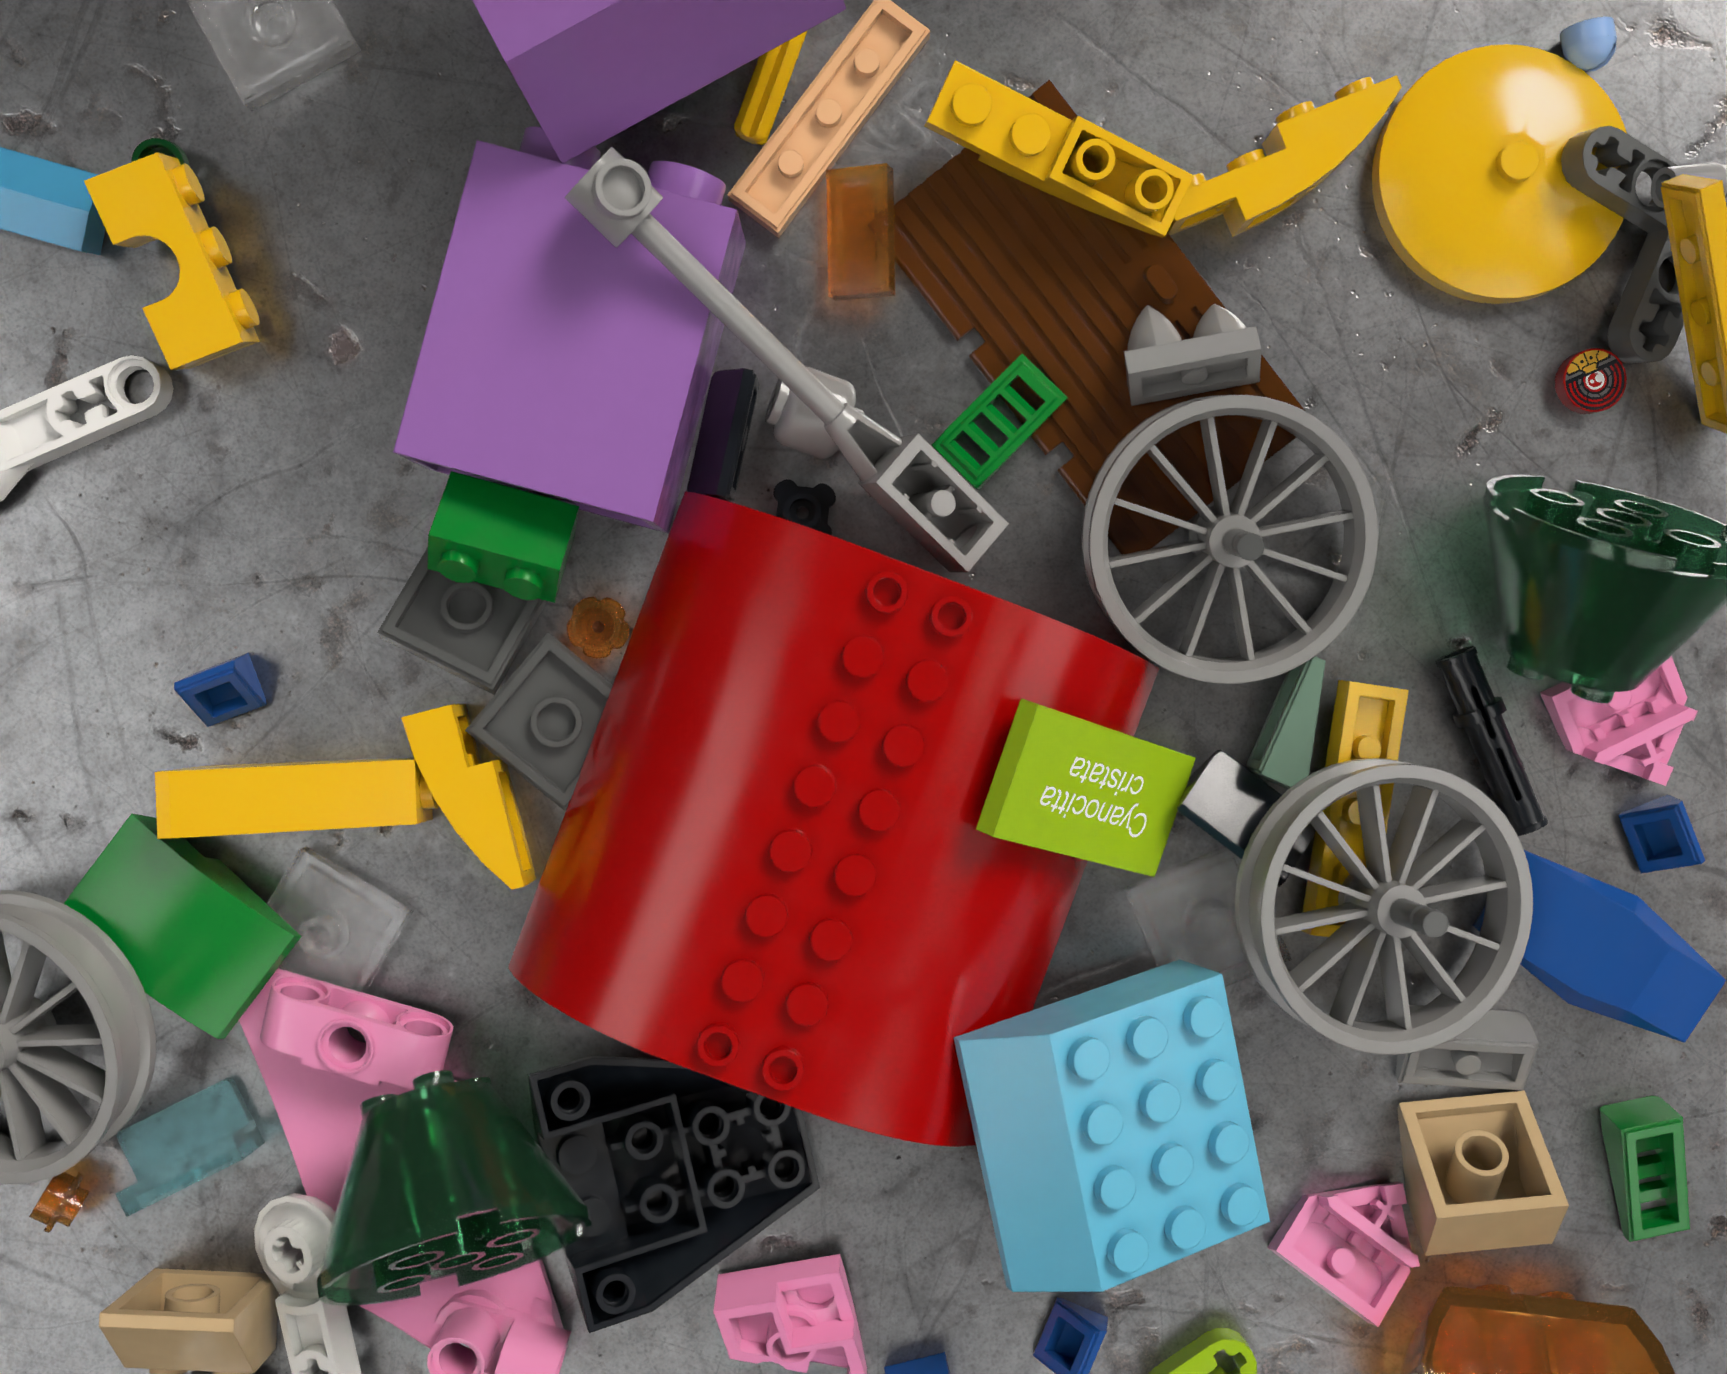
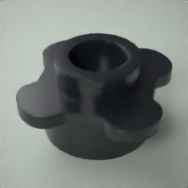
[773,479,836,535]

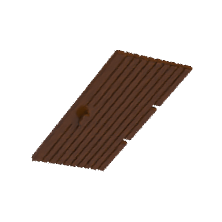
[869,80,1305,565]

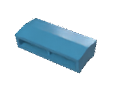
[0,147,105,255]

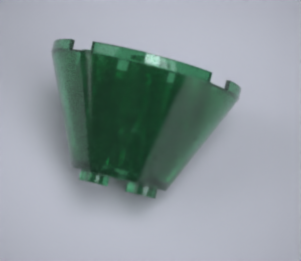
[1483,474,1727,703]
[316,1070,592,1306]

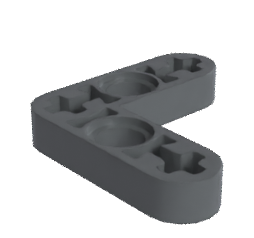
[1561,126,1684,364]

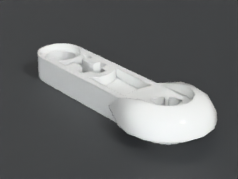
[0,355,174,502]
[254,1193,362,1374]

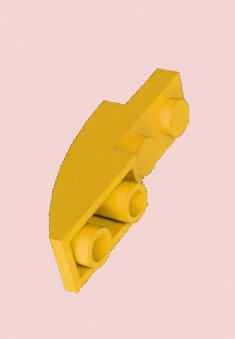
[924,60,1194,238]
[1168,75,1402,237]

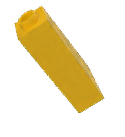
[155,758,439,839]

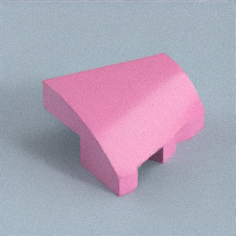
[713,1254,867,1374]

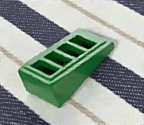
[932,354,1068,490]
[1600,1095,1690,1242]

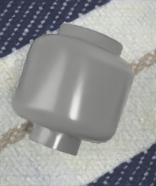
[765,366,864,459]

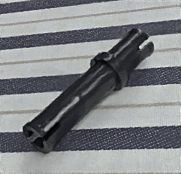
[1435,646,1548,836]

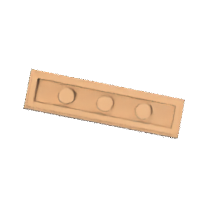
[727,0,930,238]

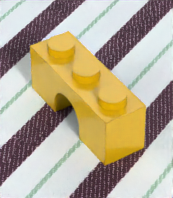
[84,152,260,370]

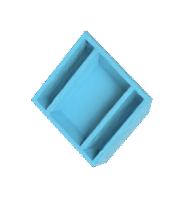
[953,959,1270,1292]

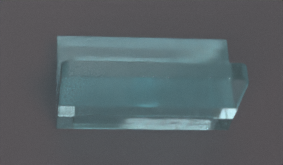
[116,1077,265,1217]

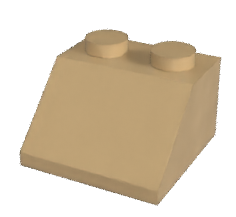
[1397,1090,1569,1256]
[99,1268,279,1374]

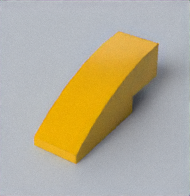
[401,704,536,890]

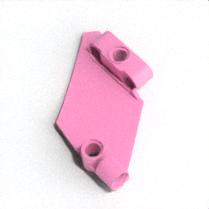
[239,968,571,1374]

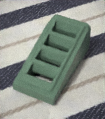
[1245,656,1326,789]

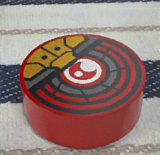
[1555,348,1627,414]

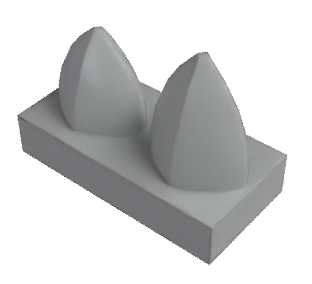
[1124,304,1261,406]

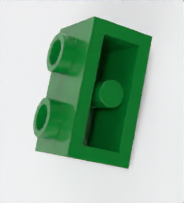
[427,471,579,603]

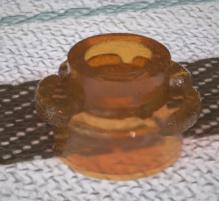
[567,597,630,659]
[29,1172,90,1233]

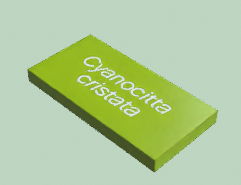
[976,698,1196,877]

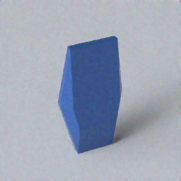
[1473,850,1727,1043]

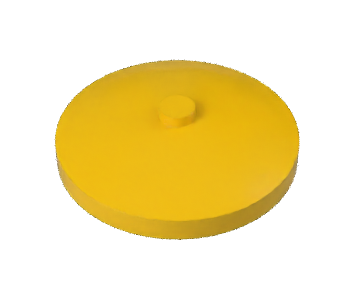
[1372,44,1627,304]

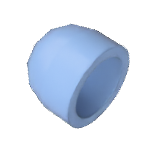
[1559,17,1617,72]

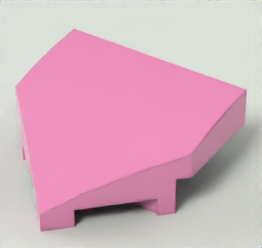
[1540,638,1698,786]
[1267,1182,1420,1327]

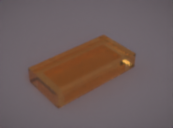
[826,163,895,301]

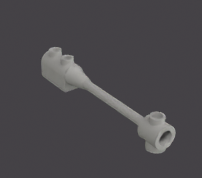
[565,147,1009,572]

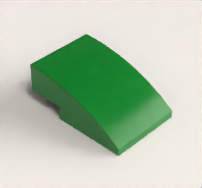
[64,813,302,1039]

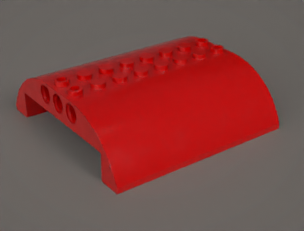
[508,491,1159,1147]

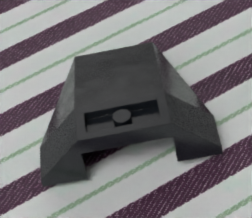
[527,1056,820,1333]

